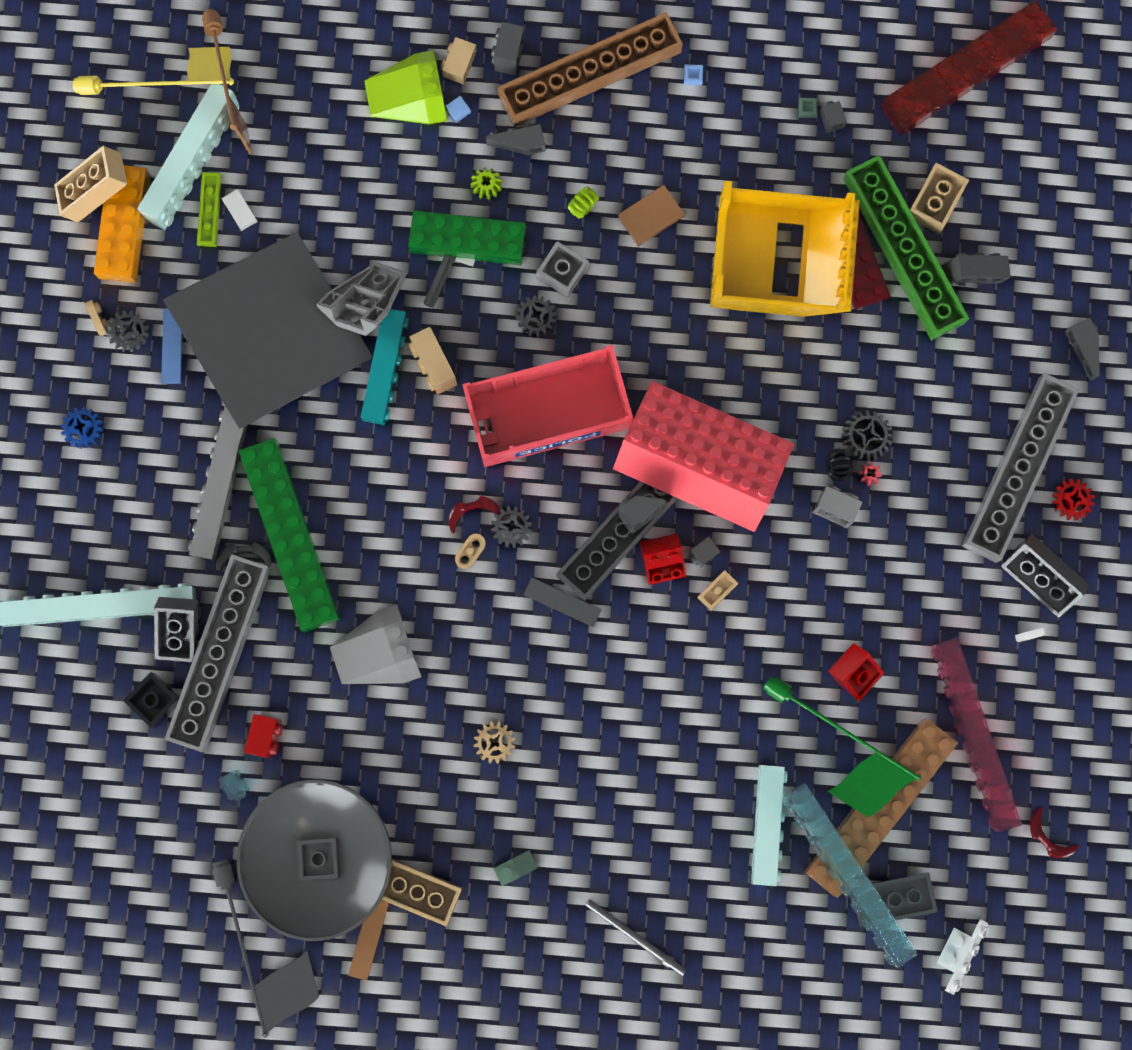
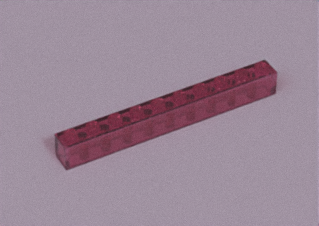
[931,638,1022,832]

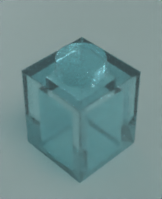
[218,770,250,802]

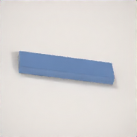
[161,308,183,384]

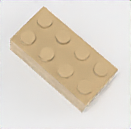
[54,146,127,222]
[382,858,463,927]

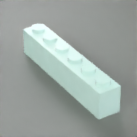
[751,765,787,886]

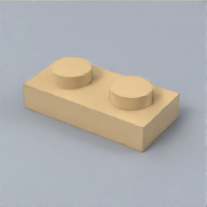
[697,570,738,611]

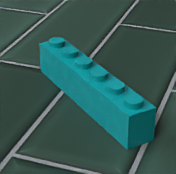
[361,309,410,425]

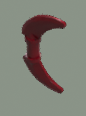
[449,496,501,533]
[1030,807,1079,858]

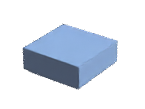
[684,64,703,85]
[445,96,471,123]

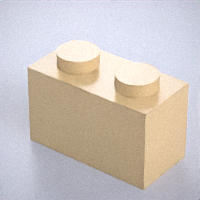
[440,37,477,85]

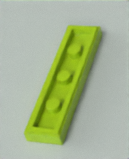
[197,172,222,247]

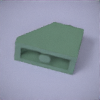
[493,850,538,886]

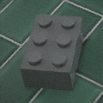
[154,597,198,662]

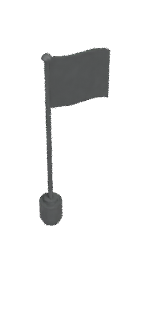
[212,859,319,1038]

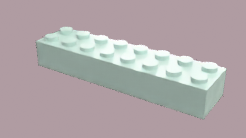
[137,84,239,230]

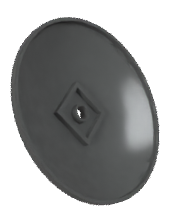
[237,780,392,941]

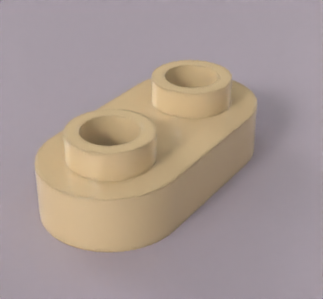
[85,300,108,337]
[455,534,486,569]

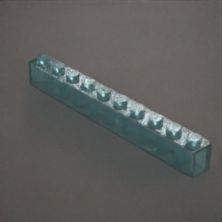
[783,783,918,968]

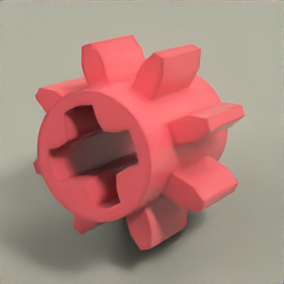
[857,462,883,487]

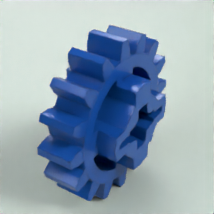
[60,407,104,449]

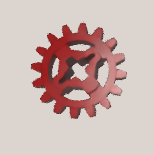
[1052,479,1095,521]

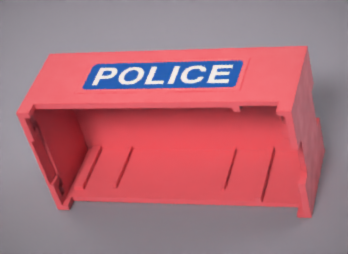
[462,345,633,467]

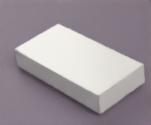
[221,189,257,231]
[1015,628,1045,642]

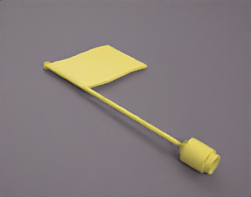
[73,47,234,95]

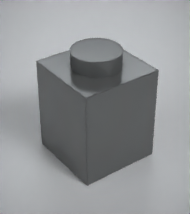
[819,101,847,133]
[689,537,720,567]

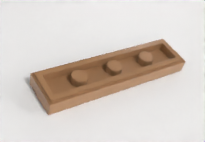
[348,900,389,981]

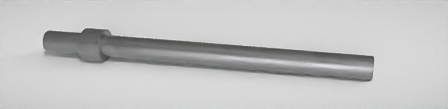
[585,900,687,976]

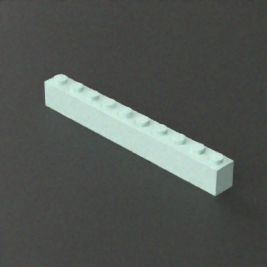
[0,583,196,627]

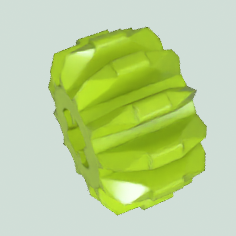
[470,167,502,200]
[568,186,599,219]

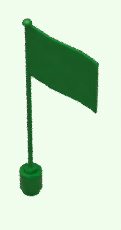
[763,676,921,817]

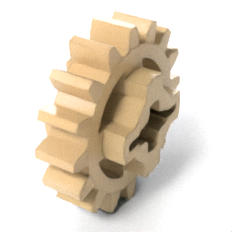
[474,721,516,764]

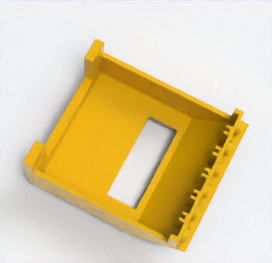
[710,181,860,317]

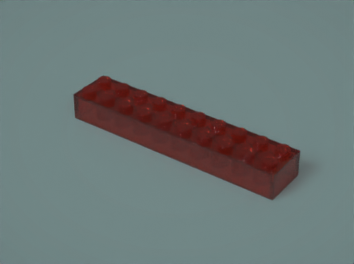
[880,0,1057,136]

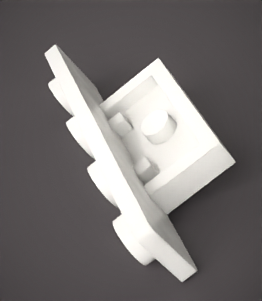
[937,919,988,995]

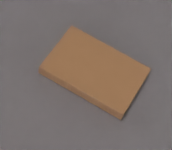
[617,185,685,247]

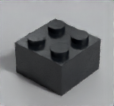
[123,672,180,728]

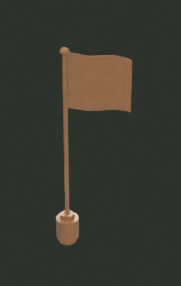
[202,9,253,154]

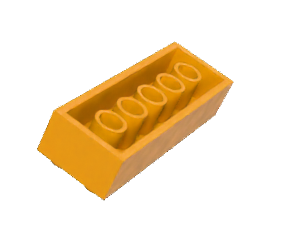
[94,166,151,283]

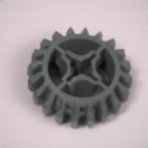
[841,410,893,462]

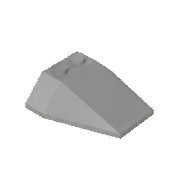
[317,262,406,336]
[330,604,422,684]

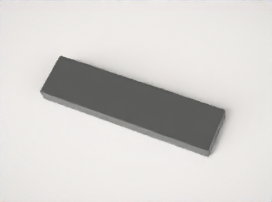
[523,577,601,627]

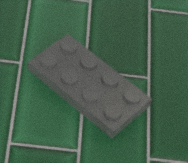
[851,872,938,927]

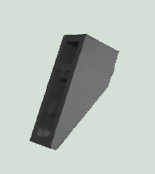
[1065,318,1100,381]

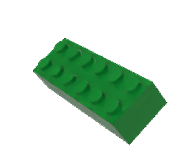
[408,210,526,266]

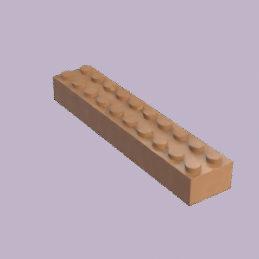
[498,12,683,127]
[804,718,958,898]

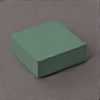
[798,98,817,118]

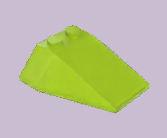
[364,50,447,124]

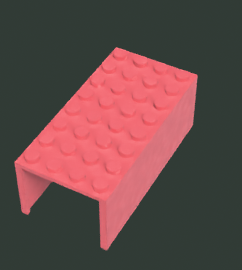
[613,381,794,532]

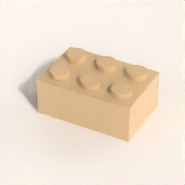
[910,163,969,234]
[409,327,457,395]

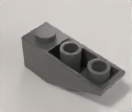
[486,124,545,155]

